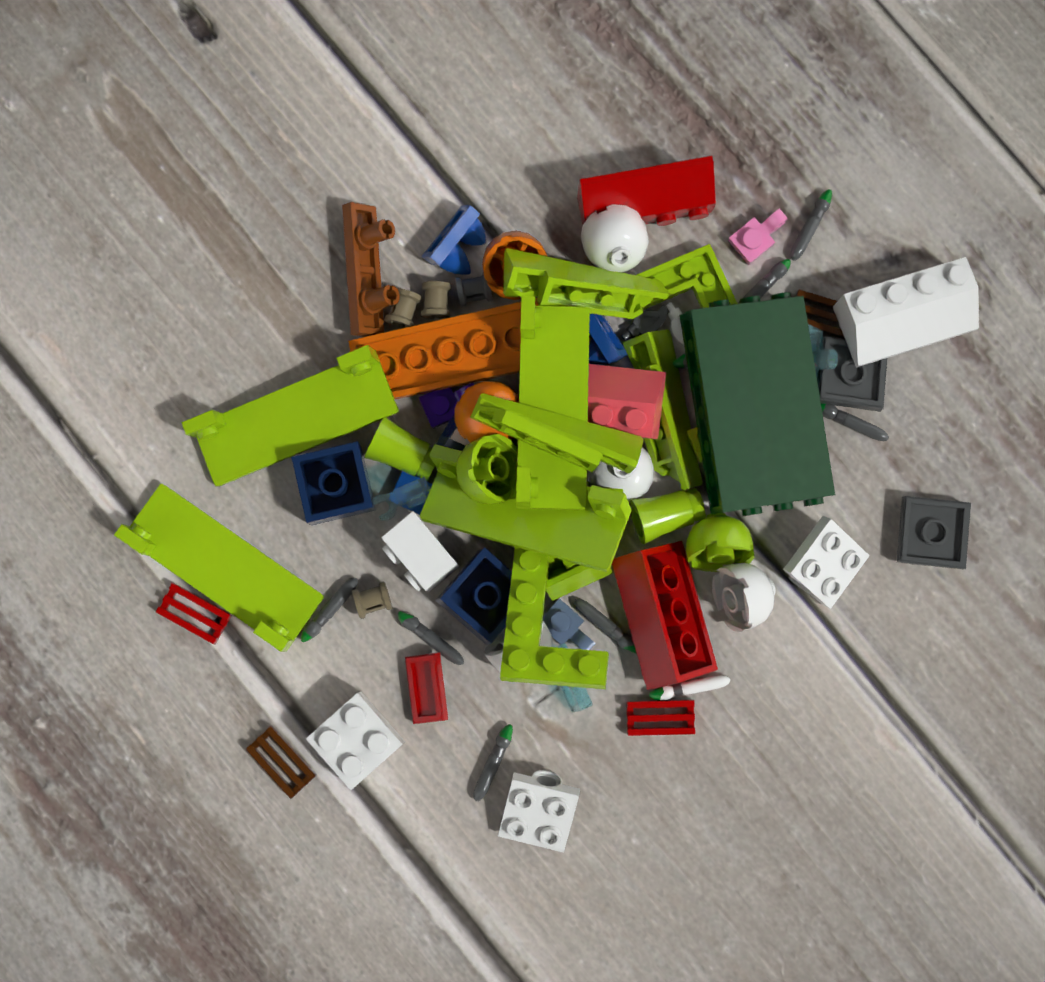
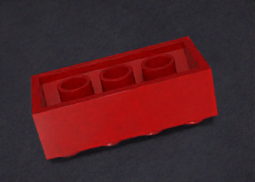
[577,156,716,227]
[612,541,718,690]

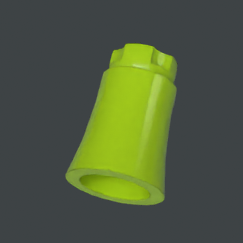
[364,418,435,481]
[629,488,706,545]

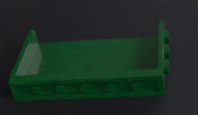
[679,292,835,516]

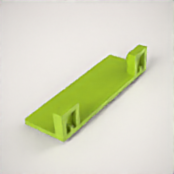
[516,295,590,510]
[181,345,399,487]
[420,444,632,572]
[114,484,324,652]

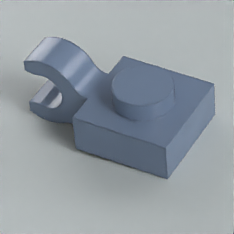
[543,598,596,650]

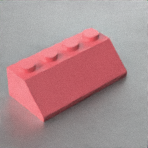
[588,364,666,439]

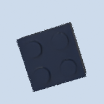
[291,441,376,526]
[436,547,512,644]

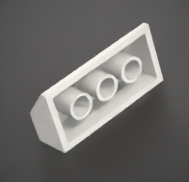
[833,257,979,368]

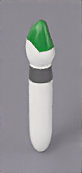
[649,675,731,701]

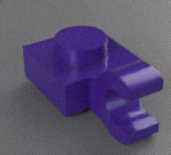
[419,383,474,429]

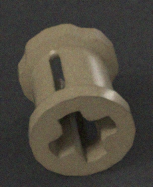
[421,281,451,319]
[384,288,421,328]
[352,581,393,619]

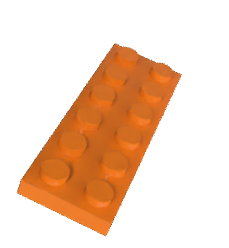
[348,298,539,400]

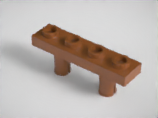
[342,202,400,337]

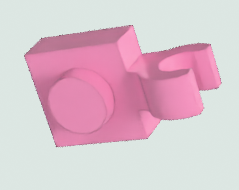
[728,208,788,265]

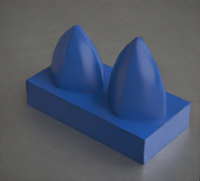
[421,205,486,275]
[589,314,628,365]

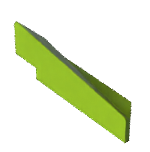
[503,248,669,319]
[623,329,702,490]
[470,393,643,474]

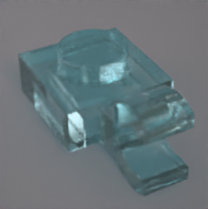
[372,477,431,521]

